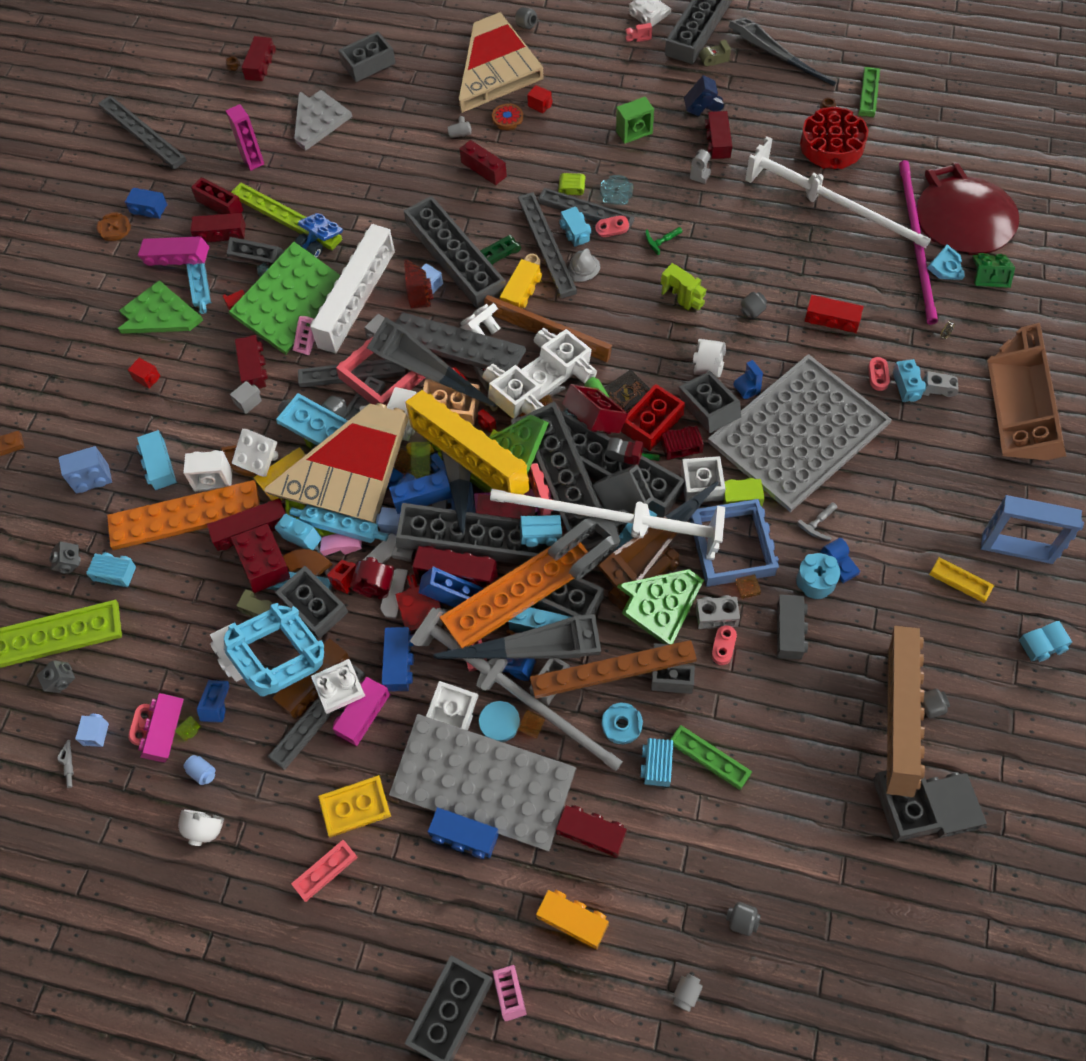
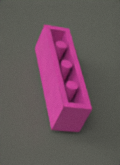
[226,104,264,171]
[138,237,209,266]

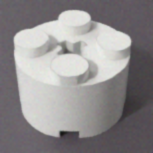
[693,339,726,378]

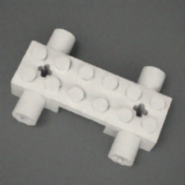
[483,328,597,419]

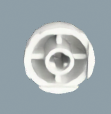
[178,809,224,846]

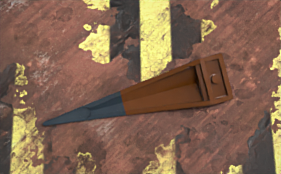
[597,481,719,596]

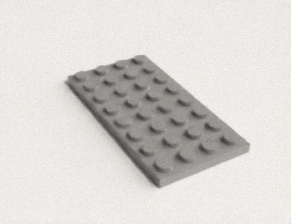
[389,714,577,851]

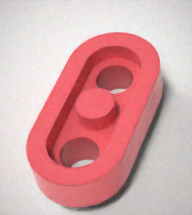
[595,216,629,237]
[868,357,890,391]
[711,625,737,665]
[128,704,153,746]

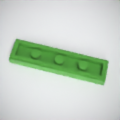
[858,67,880,117]
[670,725,752,790]

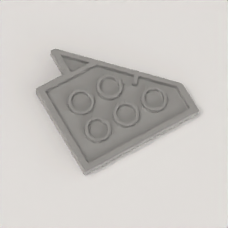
[294,90,352,151]

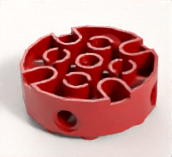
[800,107,869,169]

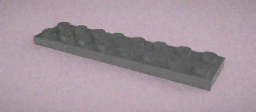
[395,312,526,372]

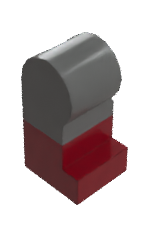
[605,438,643,465]

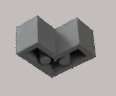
[651,643,695,694]

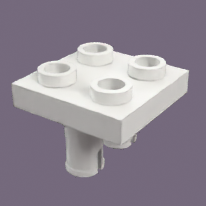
[459,303,501,335]
[232,429,278,477]
[311,659,365,714]

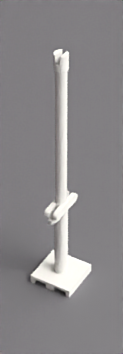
[746,137,931,248]
[490,489,725,560]

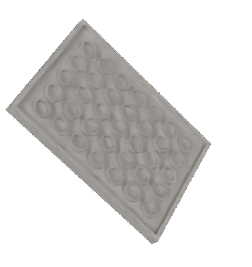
[708,354,892,513]

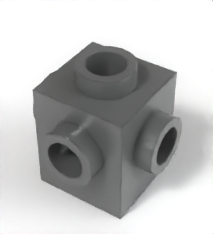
[49,541,81,574]
[37,660,75,693]

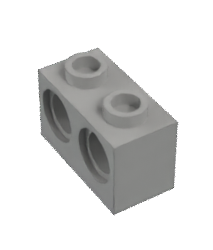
[696,595,740,629]

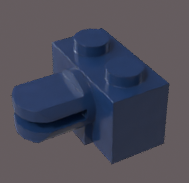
[684,75,724,116]

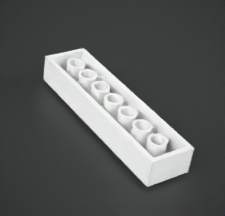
[310,224,395,354]

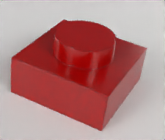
[478,409,497,433]

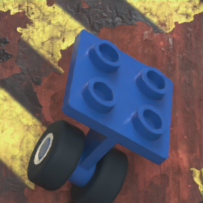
[295,213,343,258]

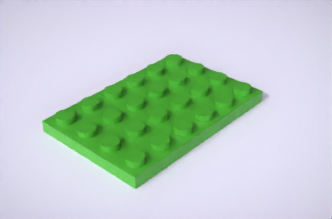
[229,242,341,355]

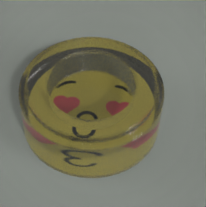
[940,321,955,339]

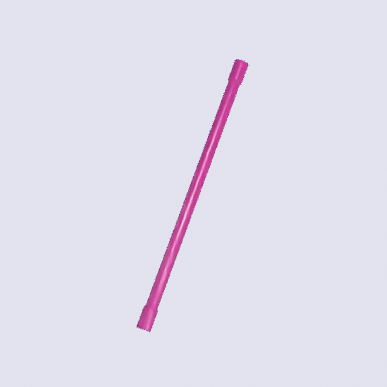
[899,160,938,325]

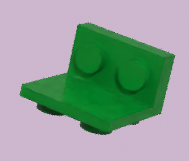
[972,253,1015,288]

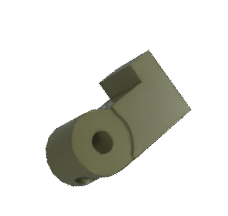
[699,40,731,66]
[236,589,272,618]

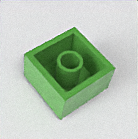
[616,97,654,144]

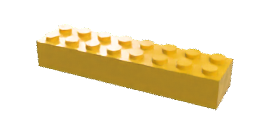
[405,390,529,495]

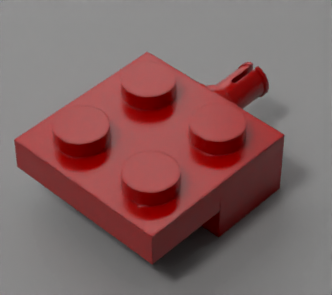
[395,574,441,631]

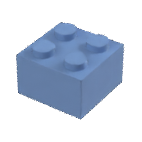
[58,446,112,494]

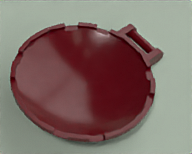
[917,162,1019,255]

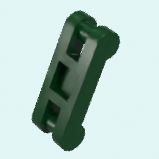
[480,235,521,265]

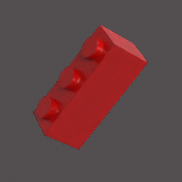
[804,295,864,333]

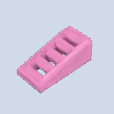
[293,316,315,355]
[492,965,527,1021]

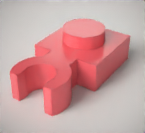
[625,23,652,42]

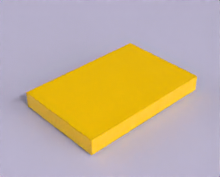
[253,447,306,501]
[318,775,391,838]

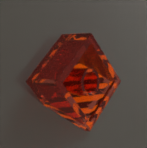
[404,260,434,309]

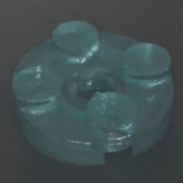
[600,175,633,205]

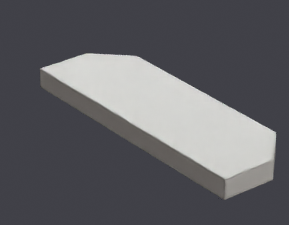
[363,533,396,564]
[380,569,408,619]

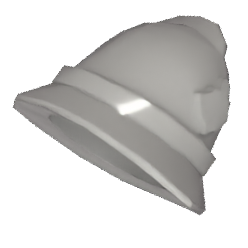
[568,248,600,282]

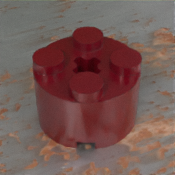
[350,557,395,599]

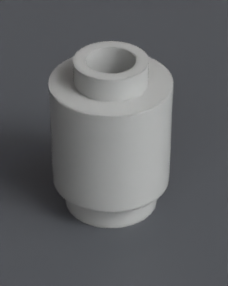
[673,974,703,1012]

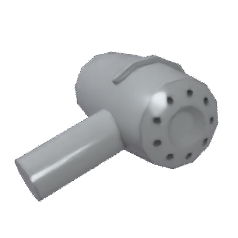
[448,116,472,138]

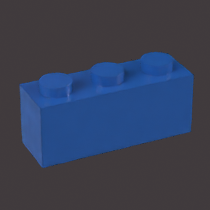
[389,471,452,515]
[418,567,484,608]
[382,627,414,692]
[428,807,499,859]

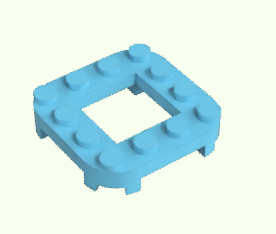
[224,603,324,696]

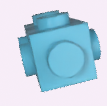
[559,207,591,246]
[893,359,926,402]

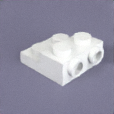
[629,0,671,27]
[426,681,479,731]

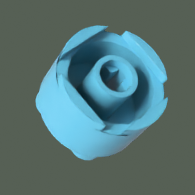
[796,553,840,599]

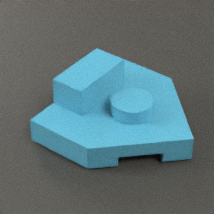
[927,245,965,280]

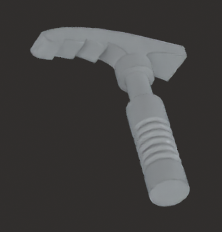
[796,502,837,542]

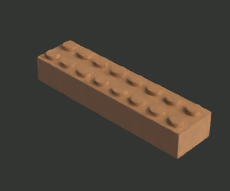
[886,626,925,797]

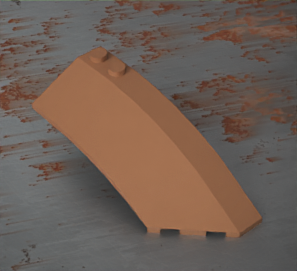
[987,323,1066,460]

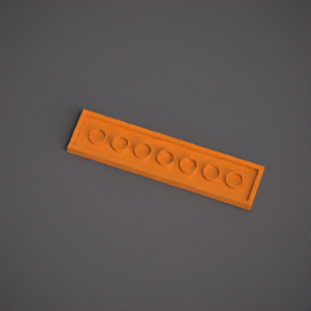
[107,480,260,550]
[440,542,588,648]

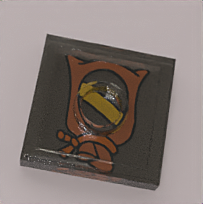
[604,369,650,413]

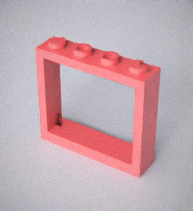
[336,336,426,406]

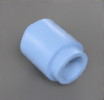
[184,755,215,785]

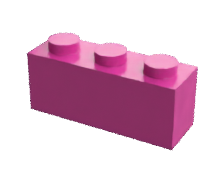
[333,677,390,746]
[138,693,184,763]

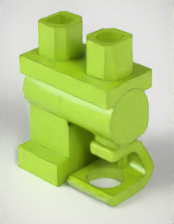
[661,263,707,311]

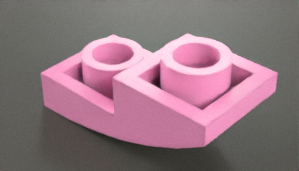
[320,534,362,556]

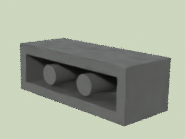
[227,237,284,265]
[777,595,808,660]

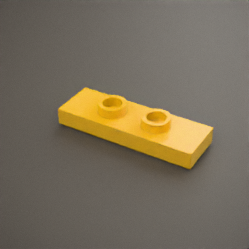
[929,557,994,603]

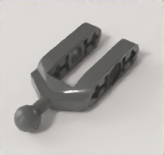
[548,509,629,580]

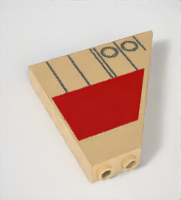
[459,12,543,113]
[264,403,409,523]

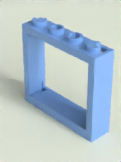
[981,495,1084,564]
[689,499,779,587]

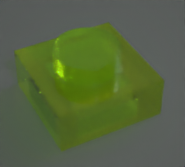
[175,716,201,741]

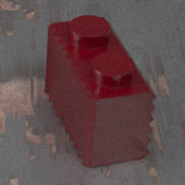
[661,426,704,460]

